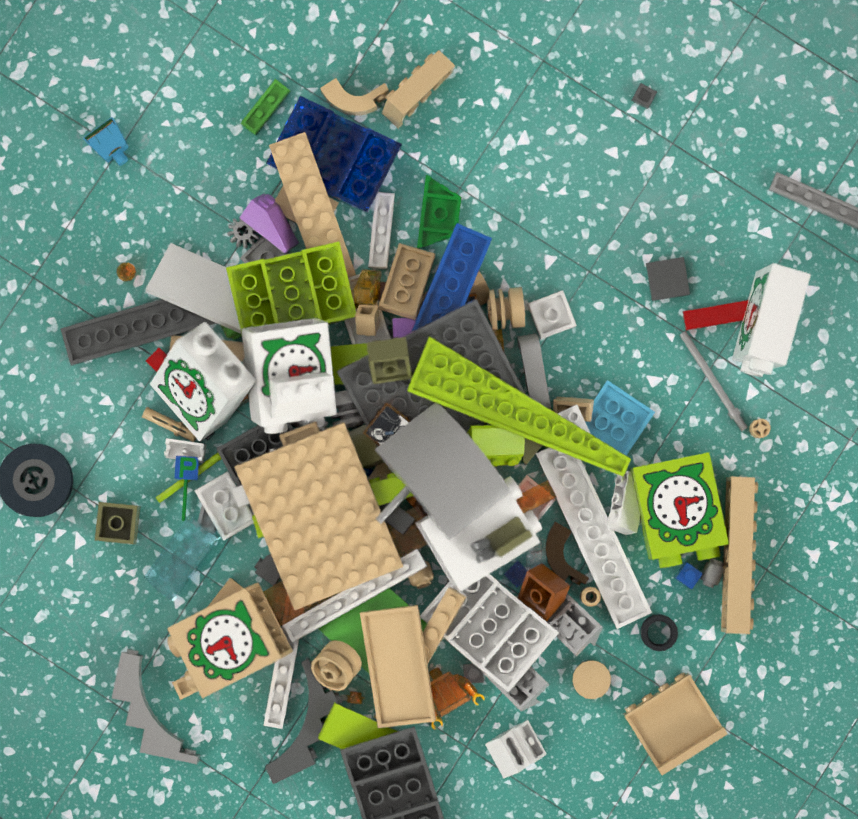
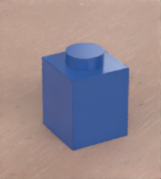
[674,562,703,589]

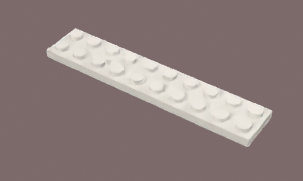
[536,448,652,629]

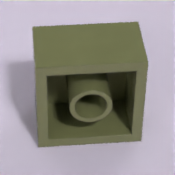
[95,502,141,544]

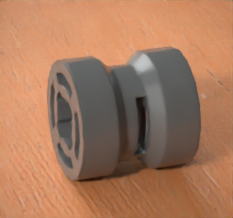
[470,537,496,563]

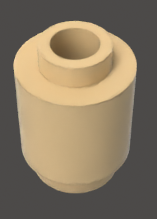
[580,587,601,607]

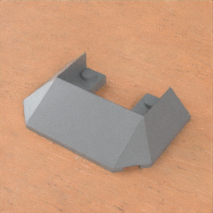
[482,593,603,712]

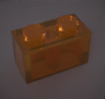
[516,480,557,514]

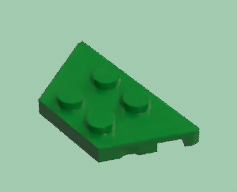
[417,175,462,249]

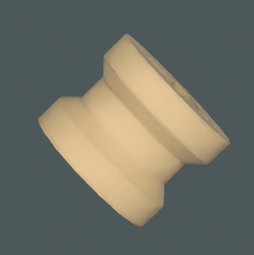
[749,419,771,438]

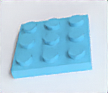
[585,380,655,455]

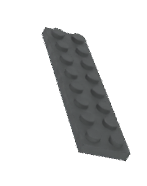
[60,299,217,366]

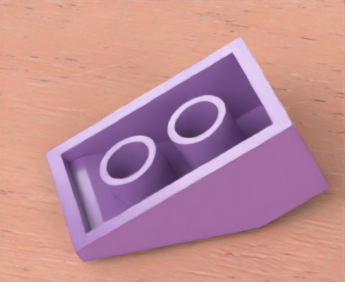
[239,193,299,253]

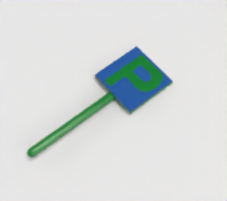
[174,456,199,521]

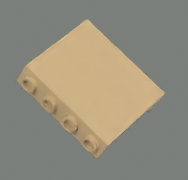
[623,672,728,775]

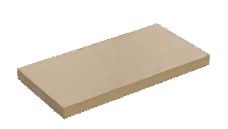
[360,605,436,728]

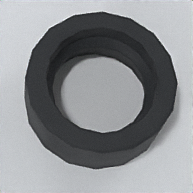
[640,614,678,651]

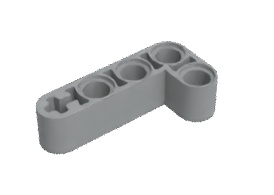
[517,333,551,409]

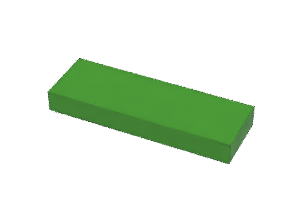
[240,79,291,136]

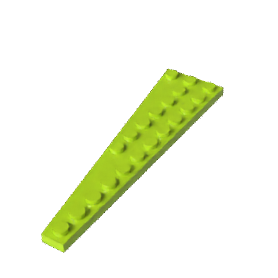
[407,336,631,477]

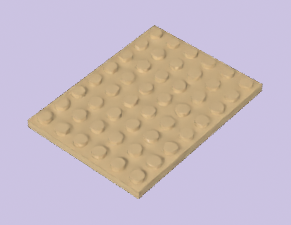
[235,422,403,610]

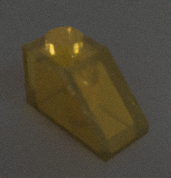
[354,269,381,309]

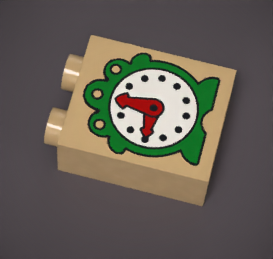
[167,582,293,698]

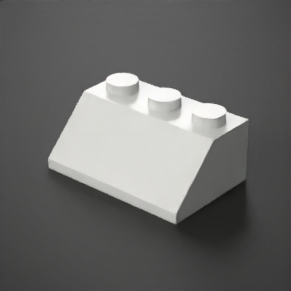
[269,372,334,419]

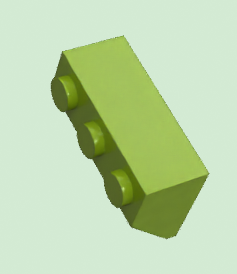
[467,425,525,467]

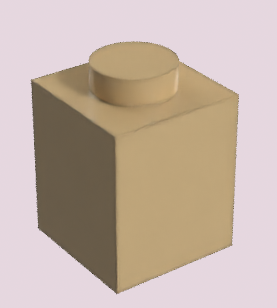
[355,304,380,336]

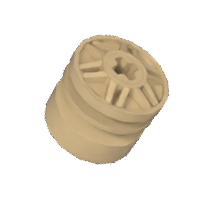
[487,287,525,330]

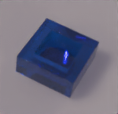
[504,560,528,588]

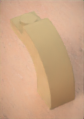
[320,78,389,116]

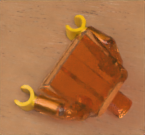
[429,668,485,729]

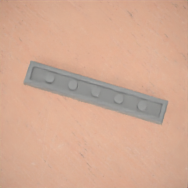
[769,172,858,229]

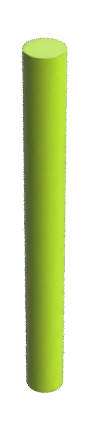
[155,453,221,503]

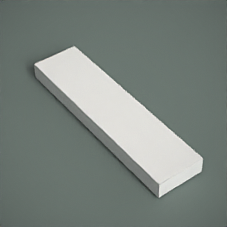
[368,192,395,270]

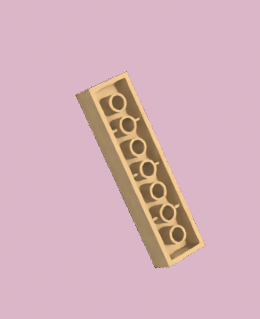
[721,477,758,634]

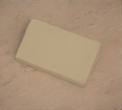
[553,397,594,422]

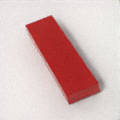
[682,300,749,331]

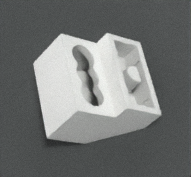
[485,720,546,778]

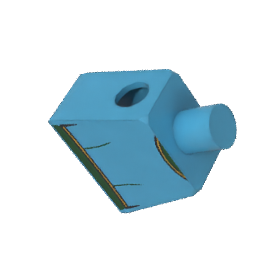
[83,117,129,166]

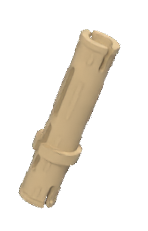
[142,407,196,442]

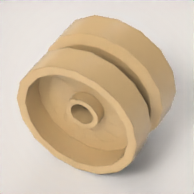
[311,640,362,691]

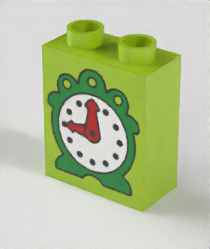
[630,452,729,568]

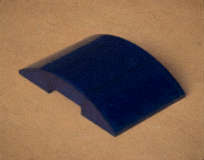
[266,96,402,213]

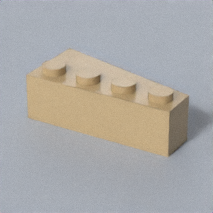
[382,50,455,128]

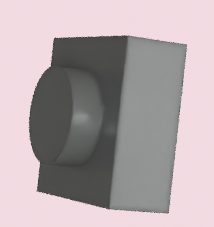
[463,663,484,684]

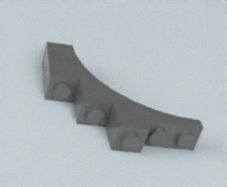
[265,658,343,784]

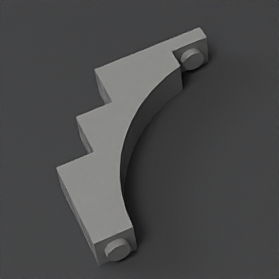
[112,649,200,764]

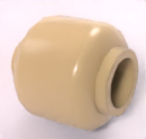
[408,561,434,589]

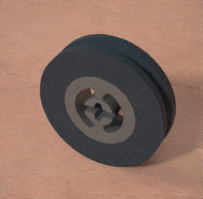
[0,444,73,517]

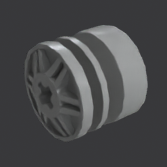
[331,390,364,428]

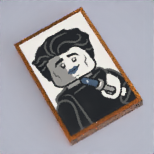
[363,402,411,446]

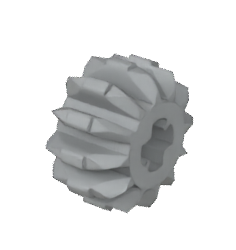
[227,218,259,248]

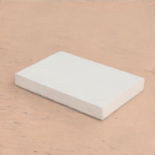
[194,471,254,541]

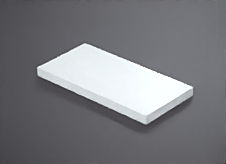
[146,243,241,334]

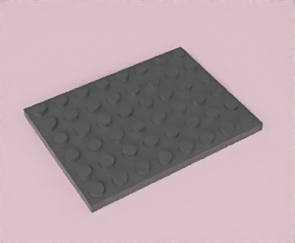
[337,299,525,473]

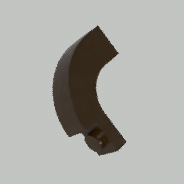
[545,521,589,586]

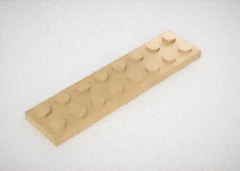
[269,132,356,278]

